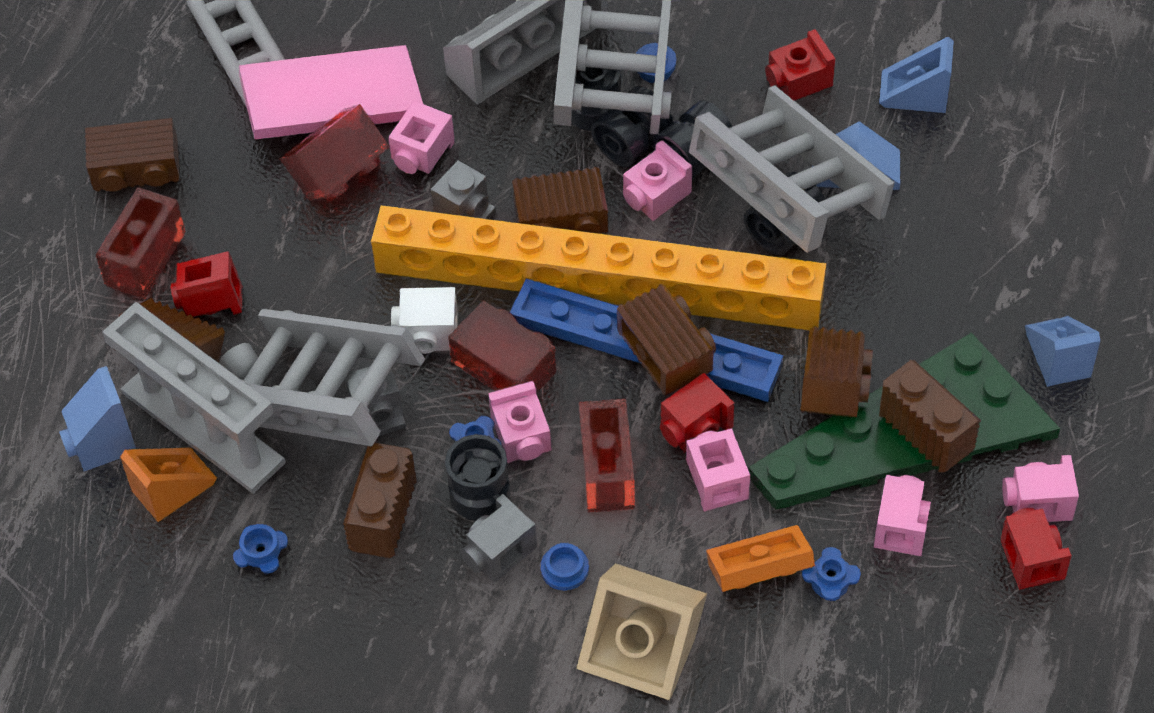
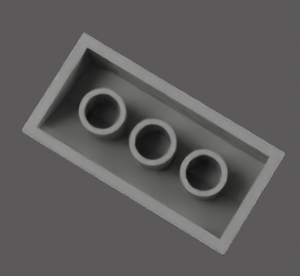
[443,0,608,105]

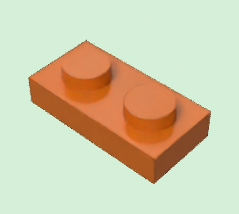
[706,525,815,592]

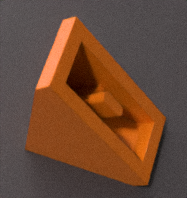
[120,448,217,522]

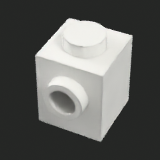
[391,287,458,354]

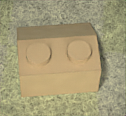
[576,563,707,700]

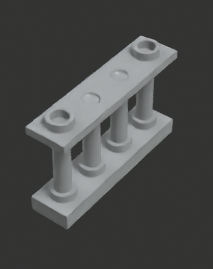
[553,0,680,134]
[689,85,895,253]
[102,302,286,494]
[242,309,425,446]

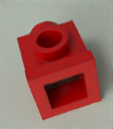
[765,29,835,101]
[171,251,243,317]
[660,373,735,452]
[1000,507,1072,590]

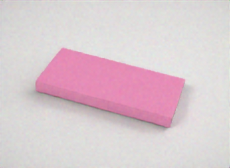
[239,45,423,140]

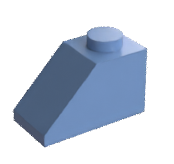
[59,366,136,472]

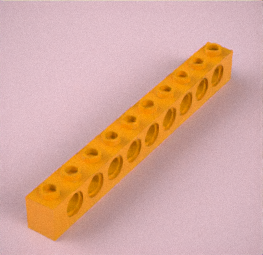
[371,205,826,331]

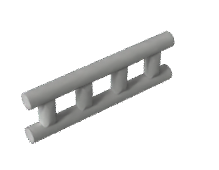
[186,0,285,108]

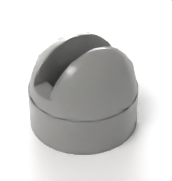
[219,343,258,380]

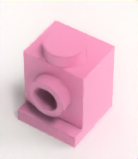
[388,101,455,174]
[623,140,692,221]
[488,381,551,463]
[686,428,750,512]
[1002,455,1079,522]
[874,475,931,556]

